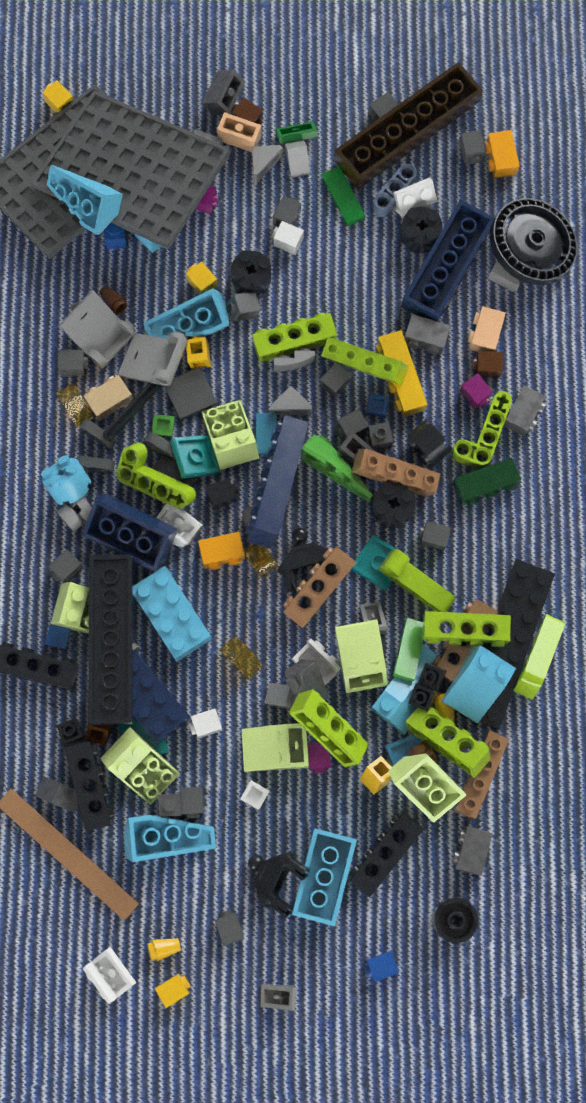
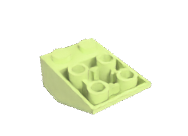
[201,400,259,470]
[51,582,89,634]
[335,620,388,693]
[242,723,309,772]
[100,727,180,805]

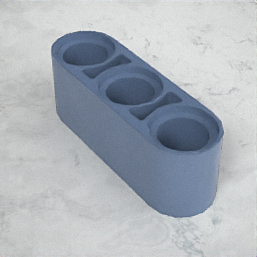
[373,164,416,217]

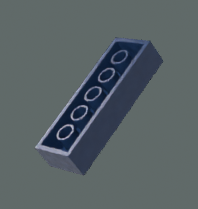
[401,199,495,322]
[245,415,309,549]

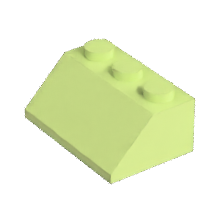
[388,754,466,822]

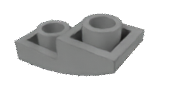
[274,348,315,372]

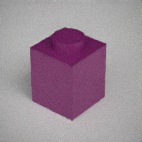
[195,186,219,214]
[460,373,493,410]
[307,742,331,774]

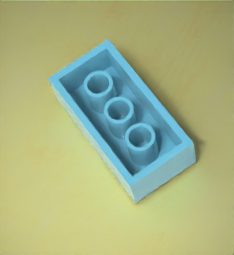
[133,566,212,662]
[292,828,357,926]

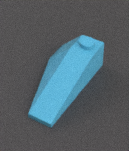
[47,165,123,235]
[143,288,229,339]
[370,644,437,735]
[124,815,216,862]

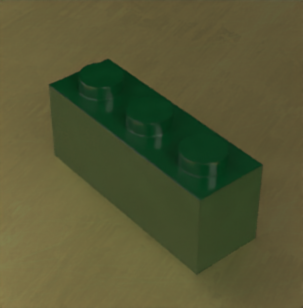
[452,458,521,506]

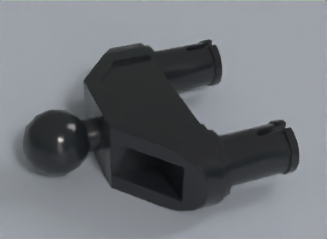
[278,527,337,593]
[248,851,310,918]

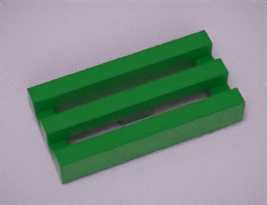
[275,122,318,145]

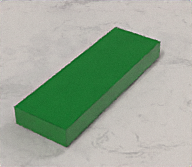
[321,166,365,227]

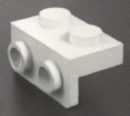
[393,178,438,216]
[155,504,203,547]
[292,639,341,686]
[83,947,136,1004]

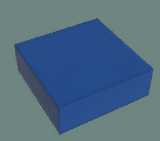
[366,394,389,418]
[45,624,71,650]

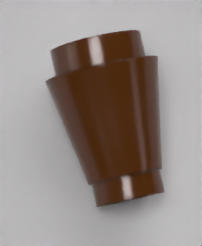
[99,285,127,315]

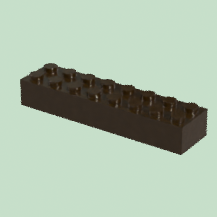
[334,61,483,190]

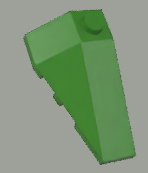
[300,434,373,503]

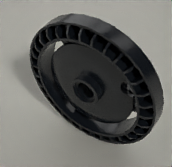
[489,198,578,285]

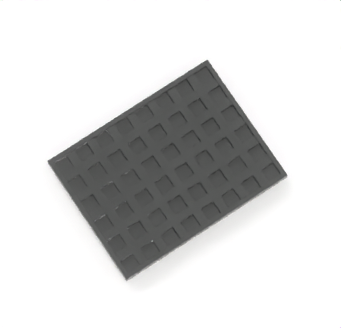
[0,84,108,259]
[31,90,231,249]

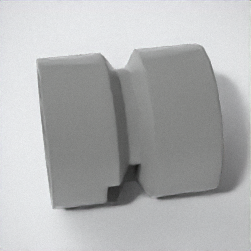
[56,497,92,532]

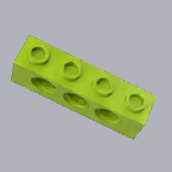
[252,313,337,363]
[321,337,408,385]
[422,611,511,647]
[289,689,369,767]
[405,706,491,778]

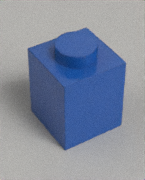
[104,223,127,249]
[364,951,399,982]

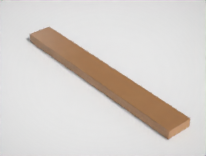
[0,789,139,921]

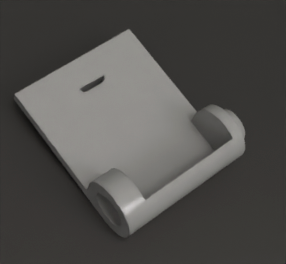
[59,290,135,369]
[118,331,188,386]

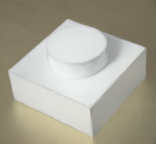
[240,780,269,810]

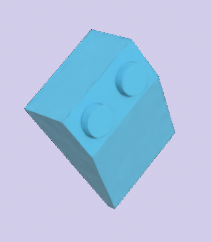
[442,646,516,723]

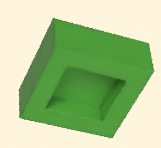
[152,414,175,438]

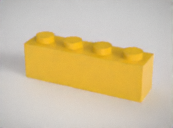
[375,330,428,417]

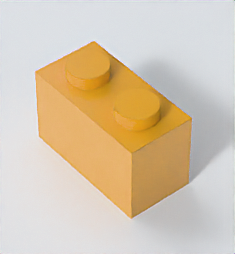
[484,130,520,178]
[198,532,245,570]

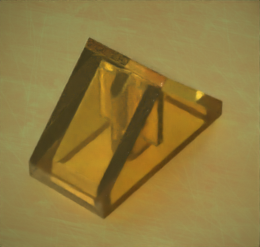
[56,383,93,428]
[243,544,277,579]
[219,636,263,680]

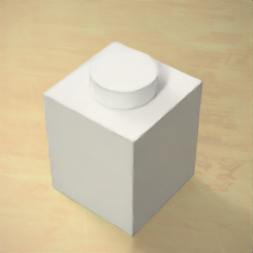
[272,221,304,255]
[189,708,223,739]

